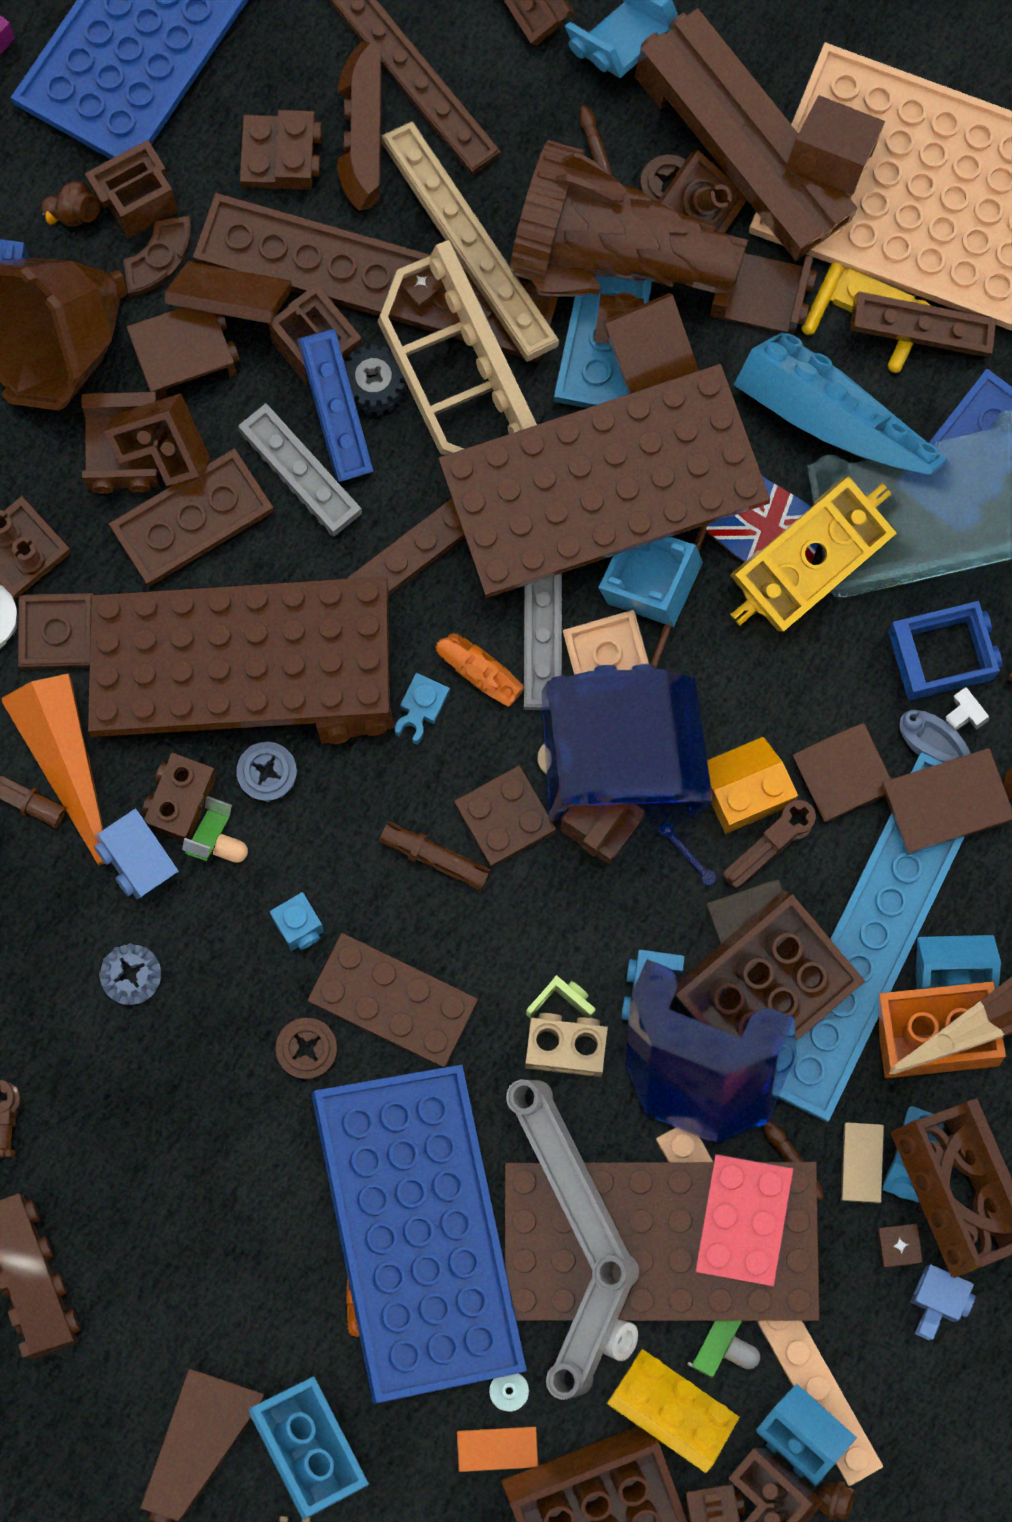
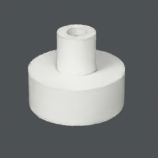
[603,1319,638,1361]

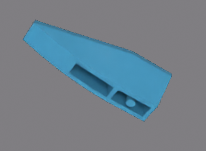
[734,332,947,475]

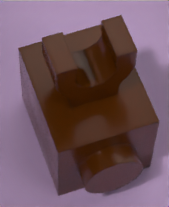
[683,1484,745,1522]

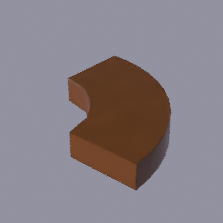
[123,216,191,298]

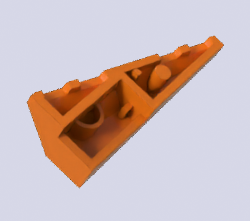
[2,674,111,865]

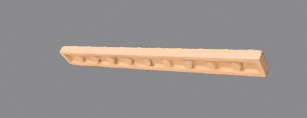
[656,1120,883,1486]

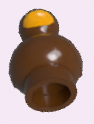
[41,181,100,227]

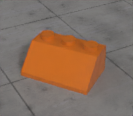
[878,982,1006,1078]

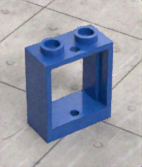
[888,601,1002,701]

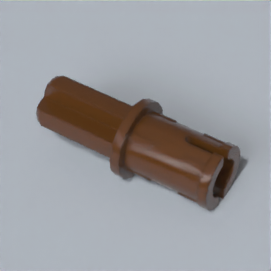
[0,776,67,828]

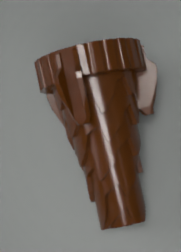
[510,139,748,296]

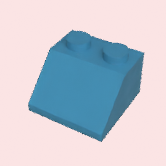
[915,935,1001,989]

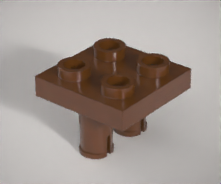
[0,496,71,600]

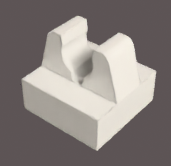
[946,687,989,730]

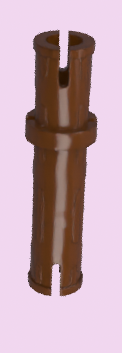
[379,820,491,891]

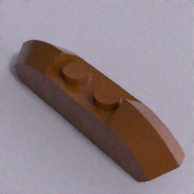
[337,42,382,211]

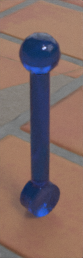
[659,822,717,886]

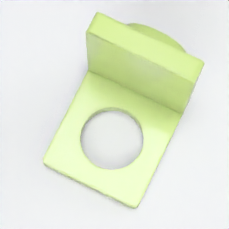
[526,975,596,1019]

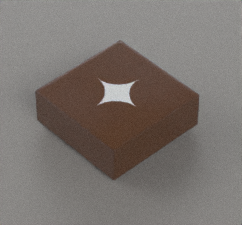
[399,257,445,310]
[877,1224,923,1268]

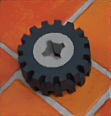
[344,345,406,416]

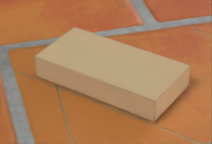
[841,1122,884,1203]

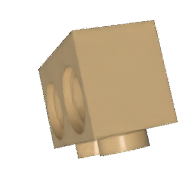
[525,1013,608,1077]

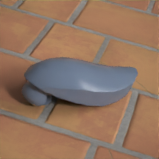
[900,710,971,762]

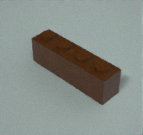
[0,1193,81,1360]

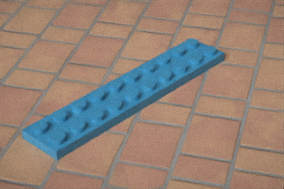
[758,752,964,1122]

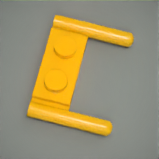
[801,262,930,373]

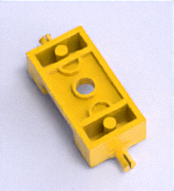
[730,476,897,631]

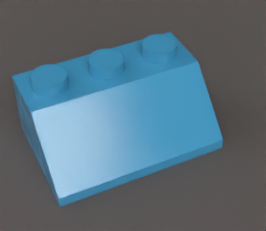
[248,1377,369,1519]

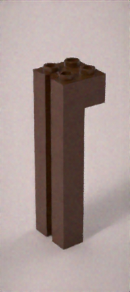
[634,8,858,261]

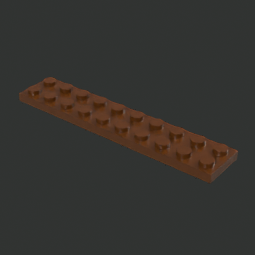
[193,193,560,363]

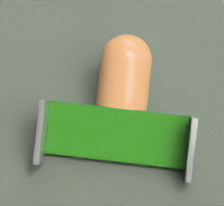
[182,796,248,863]

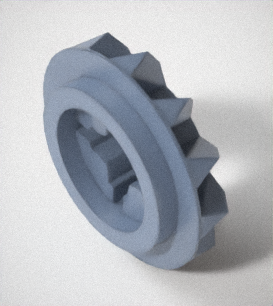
[236,742,297,802]
[99,943,161,1005]

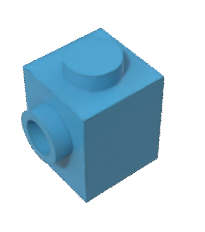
[269,892,324,951]

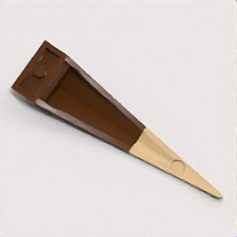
[889,977,1012,1074]

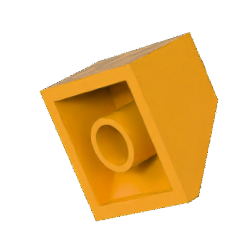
[695,737,798,834]

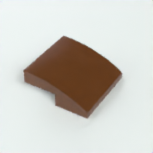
[793,723,892,823]

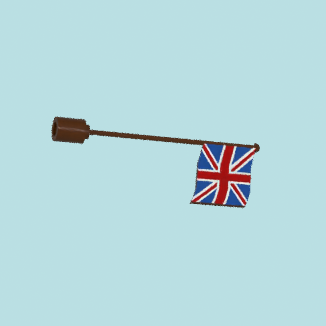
[607,476,818,754]

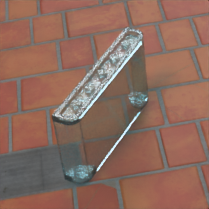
[807,410,1012,597]

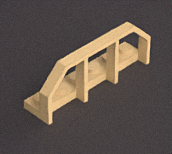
[378,240,537,455]

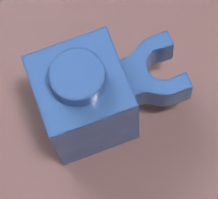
[910,1264,975,1340]

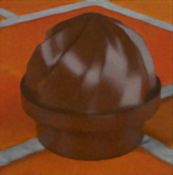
[816,1481,855,1521]

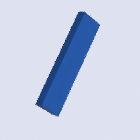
[297,329,373,482]

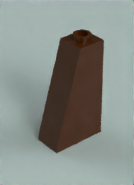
[141,1369,266,1522]

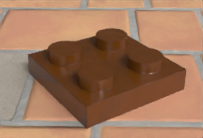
[454,765,556,868]

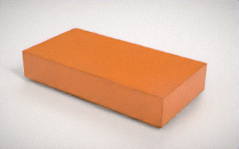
[457,1427,538,1472]

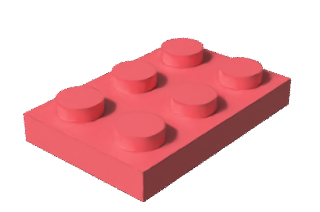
[696,1155,793,1287]

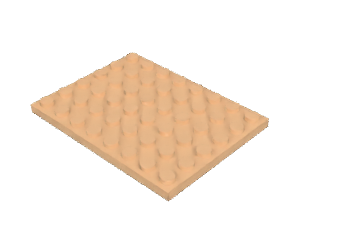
[749,43,1012,331]

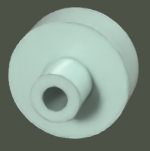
[489,1373,529,1411]

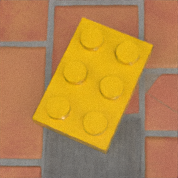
[607,1349,739,1473]

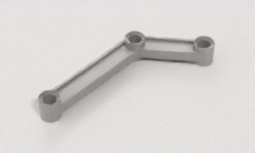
[506,1080,639,1399]

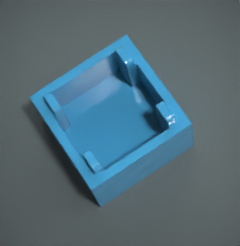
[598,537,703,627]

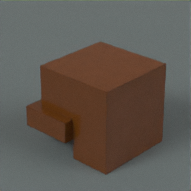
[85,140,178,240]
[268,284,362,386]
[560,770,645,865]

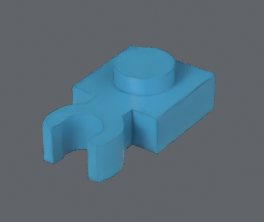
[395,673,450,744]

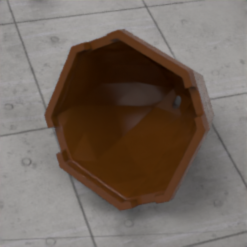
[0,257,127,411]

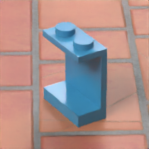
[565,0,678,78]

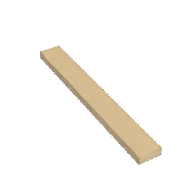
[381,122,559,362]

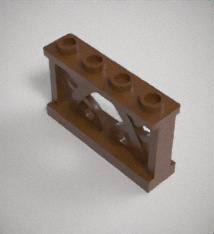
[891,1098,1012,1278]

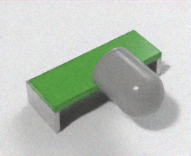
[687,1321,760,1378]

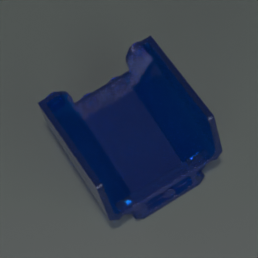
[541,664,713,822]
[625,959,797,1144]

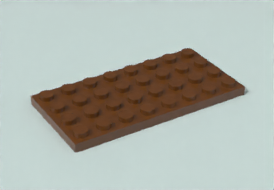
[439,364,770,598]
[88,577,390,737]
[505,1162,819,1321]

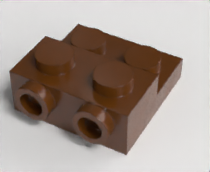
[240,110,322,190]

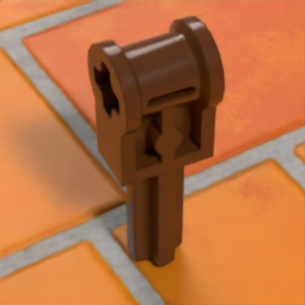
[723,800,816,888]

